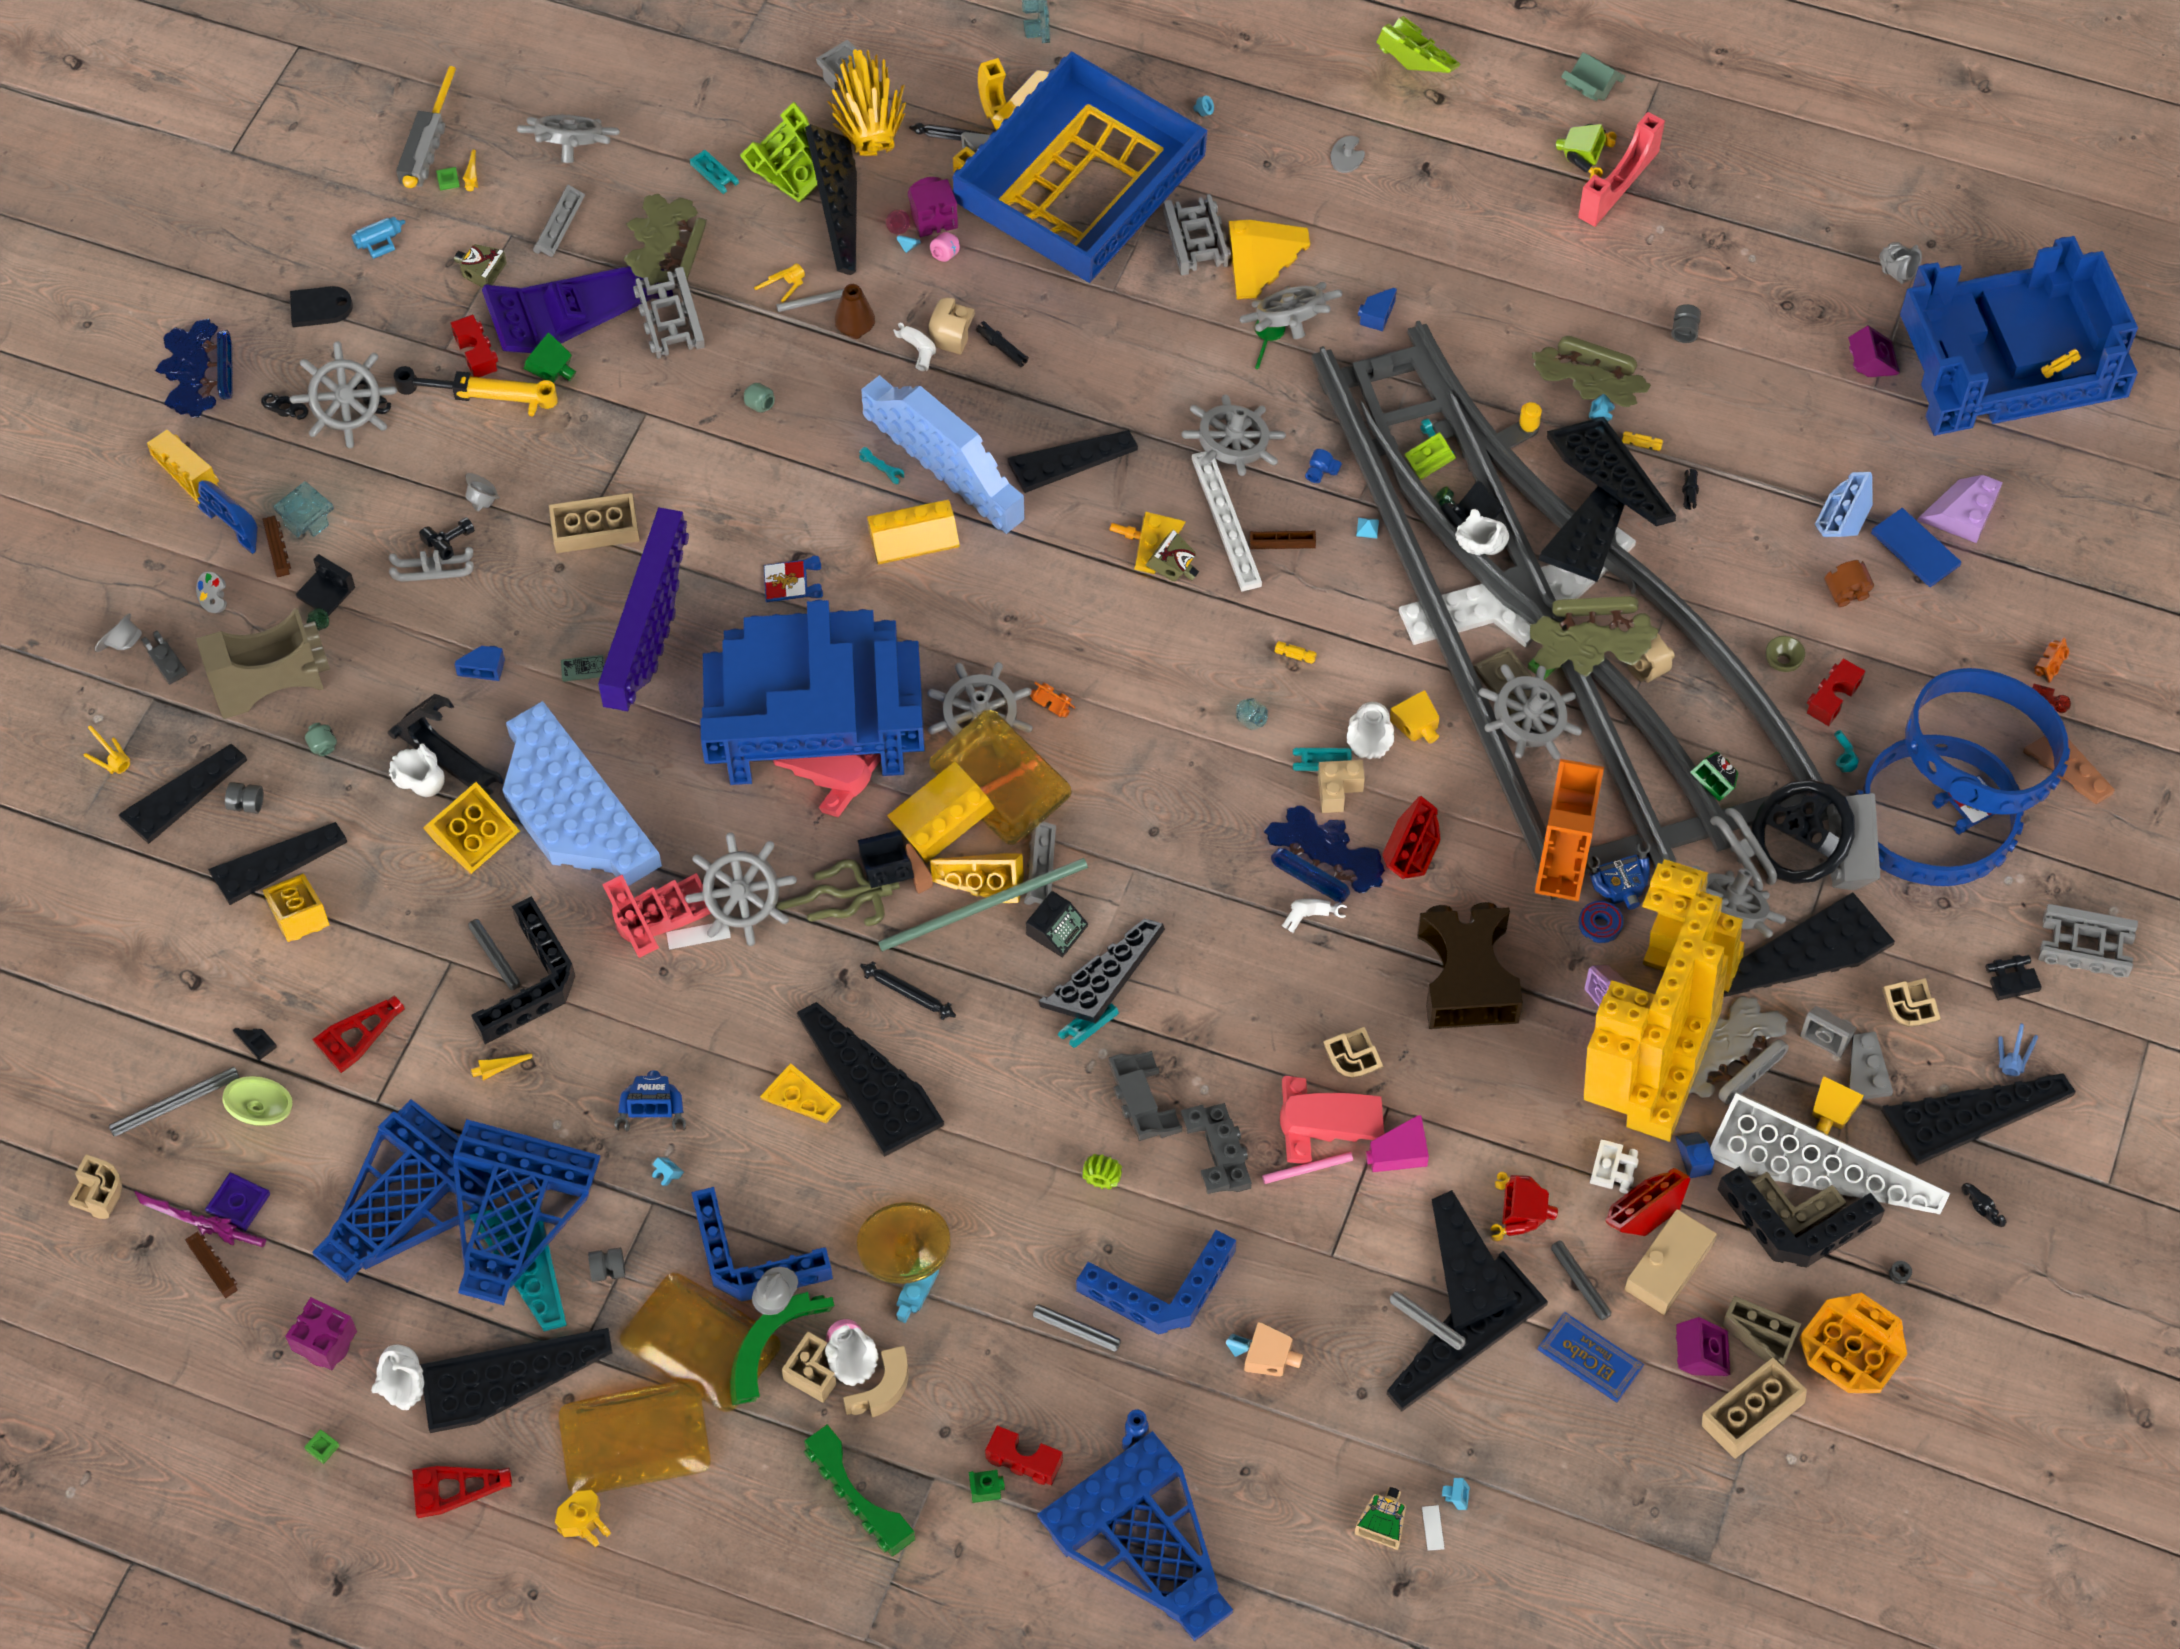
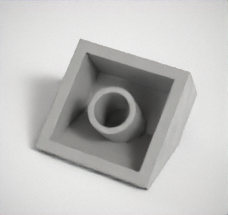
[1800,1006,1856,1058]

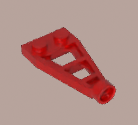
[312,995,405,1073]
[412,1466,512,1518]

